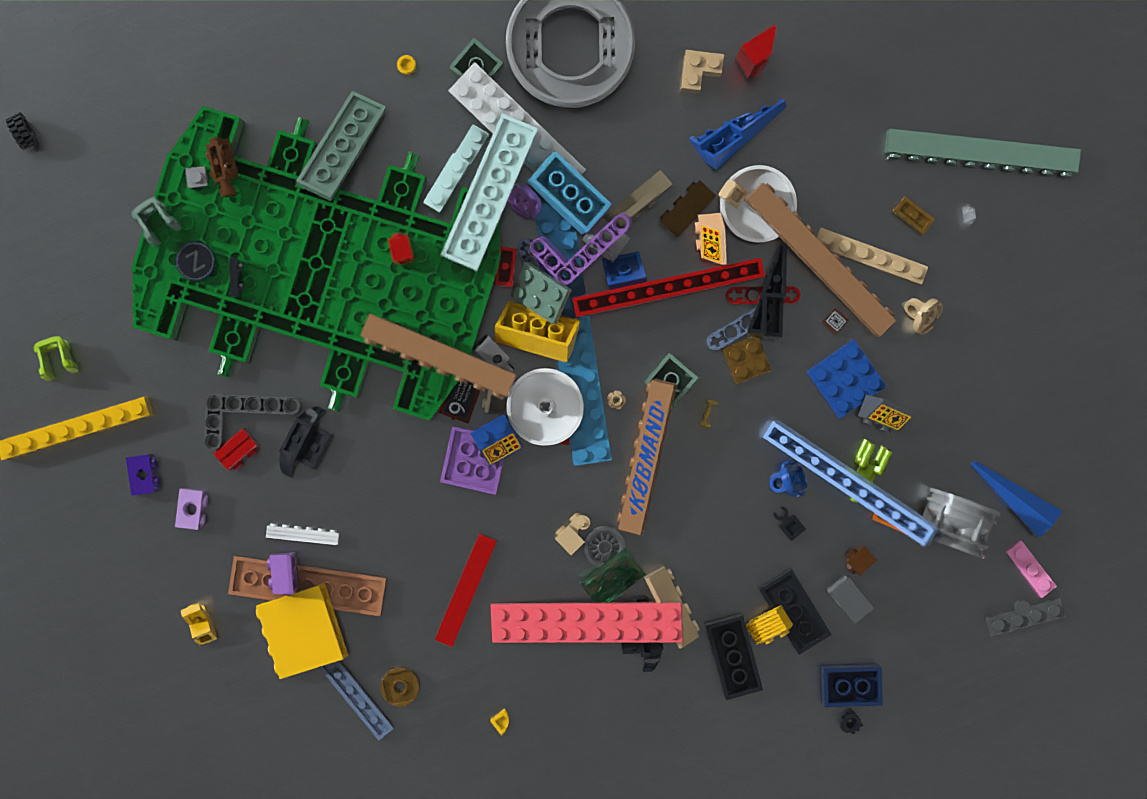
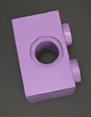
[175,488,208,530]

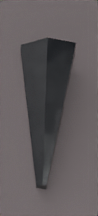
[747,242,787,341]

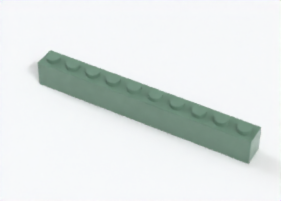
[884,129,1081,177]

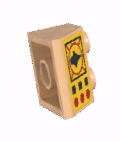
[695,213,727,265]

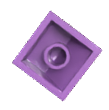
[267,552,299,594]

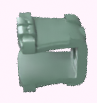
[132,197,182,247]

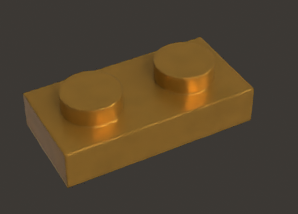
[893,196,936,235]

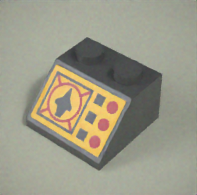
[858,395,915,433]

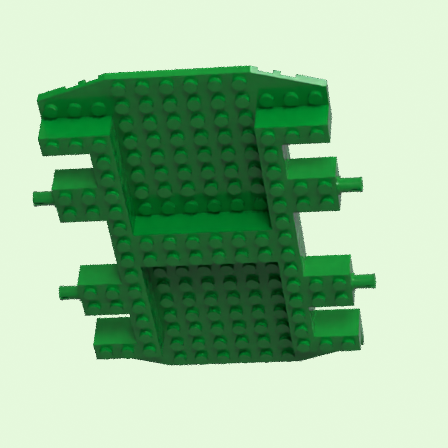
[132,106,501,421]

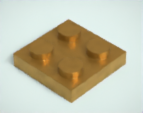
[722,336,772,384]

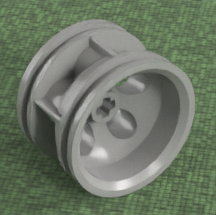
[923,488,1001,559]

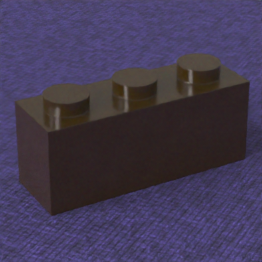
[660,180,717,239]

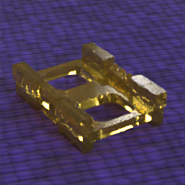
[698,400,718,428]

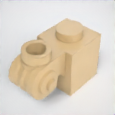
[555,512,590,555]

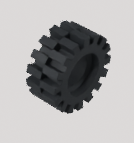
[6,112,38,150]

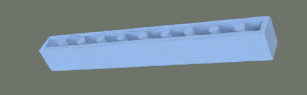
[763,421,939,546]

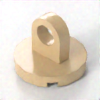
[904,298,943,335]

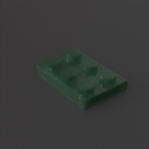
[579,547,646,603]

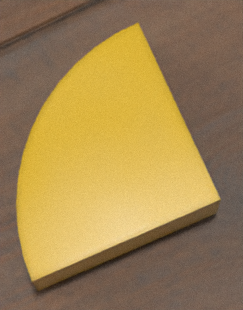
[490,708,509,736]

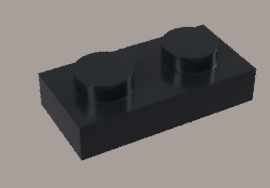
[229,258,244,298]

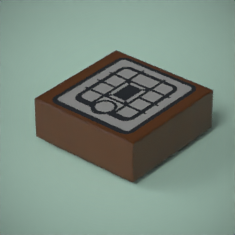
[822,308,849,335]

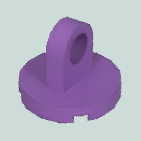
[508,183,542,219]

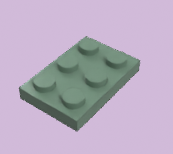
[510,262,572,324]

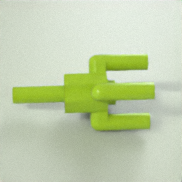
[850,439,893,503]

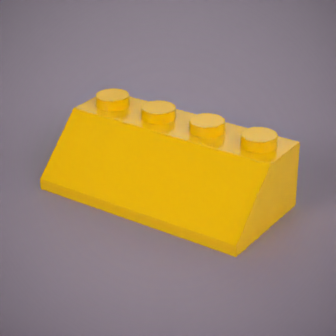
[494,301,580,362]

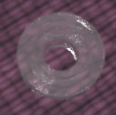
[962,204,976,223]

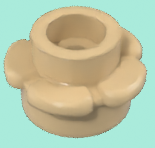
[607,391,626,410]

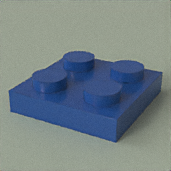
[602,251,647,290]

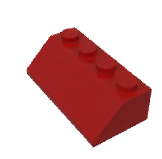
[735,24,777,79]

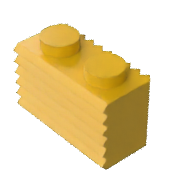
[746,605,793,645]

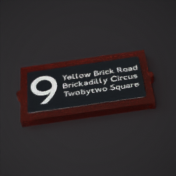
[439,381,481,424]

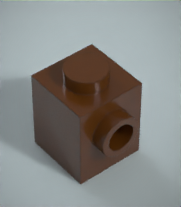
[845,545,877,576]

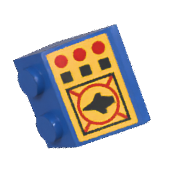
[470,414,523,466]

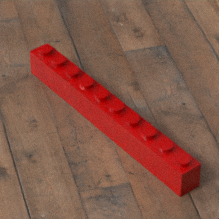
[571,258,765,318]

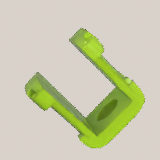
[34,336,79,382]

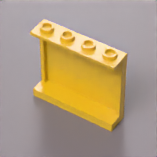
[256,583,349,679]

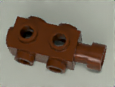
[206,137,239,198]

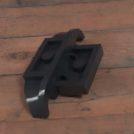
[279,406,333,479]
[621,595,664,672]

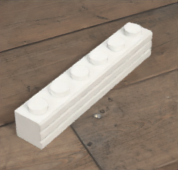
[266,523,340,545]

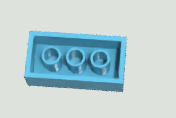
[526,151,612,234]

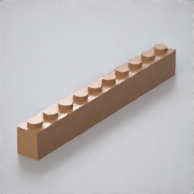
[744,183,896,337]

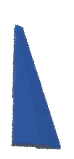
[689,99,786,170]
[971,461,1062,538]

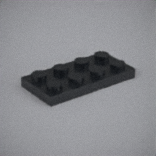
[759,569,832,655]

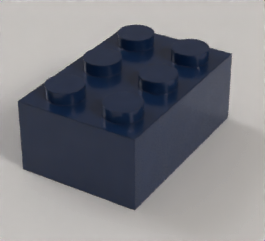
[821,664,883,707]

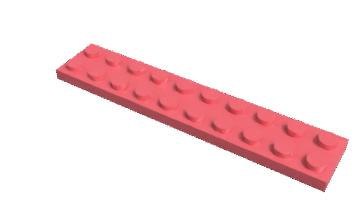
[491,602,683,643]

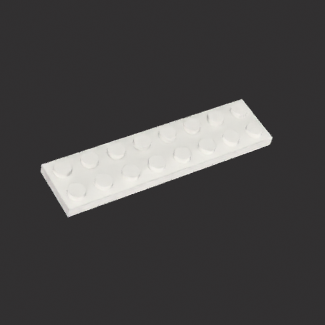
[448,62,586,175]

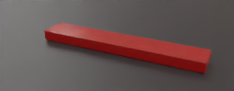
[435,533,497,647]

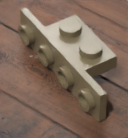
[602,170,673,227]

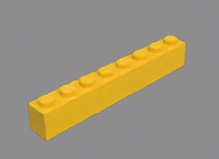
[0,397,154,460]

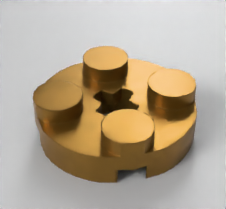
[380,667,419,707]

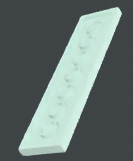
[441,113,538,271]

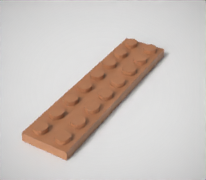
[228,556,387,616]

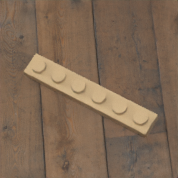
[816,228,928,285]

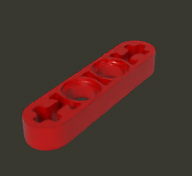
[725,286,801,304]

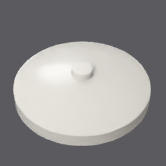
[720,165,797,243]
[507,368,584,446]

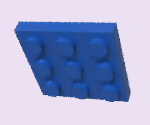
[806,339,887,419]

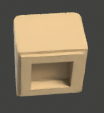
[718,180,748,208]

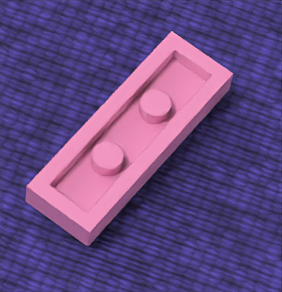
[1005,541,1057,598]

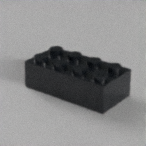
[704,613,763,700]

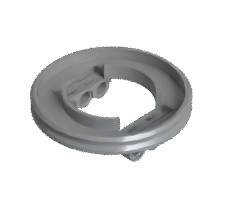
[506,0,635,108]

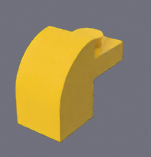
[181,603,217,646]

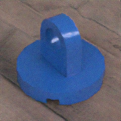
[769,459,807,498]

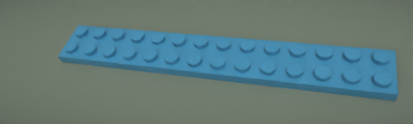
[535,200,612,466]

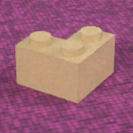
[680,50,724,94]

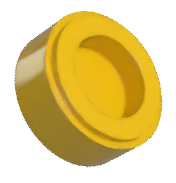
[397,55,416,75]

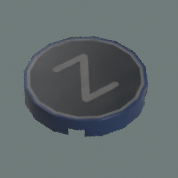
[176,242,216,281]

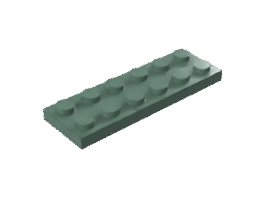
[296,91,386,201]

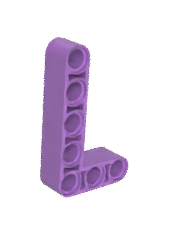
[530,213,632,285]

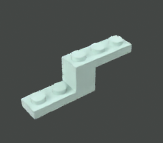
[423,124,489,213]

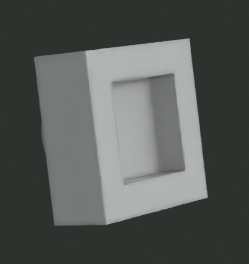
[186,166,209,189]

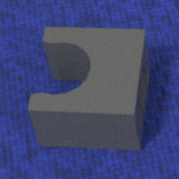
[826,575,874,624]

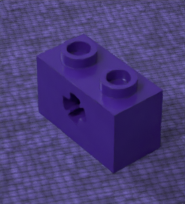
[126,454,160,496]

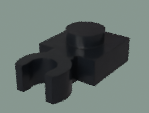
[773,506,806,541]

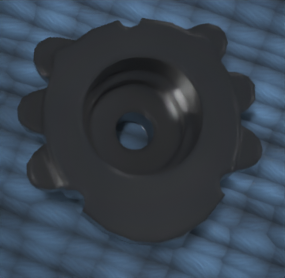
[840,711,863,734]

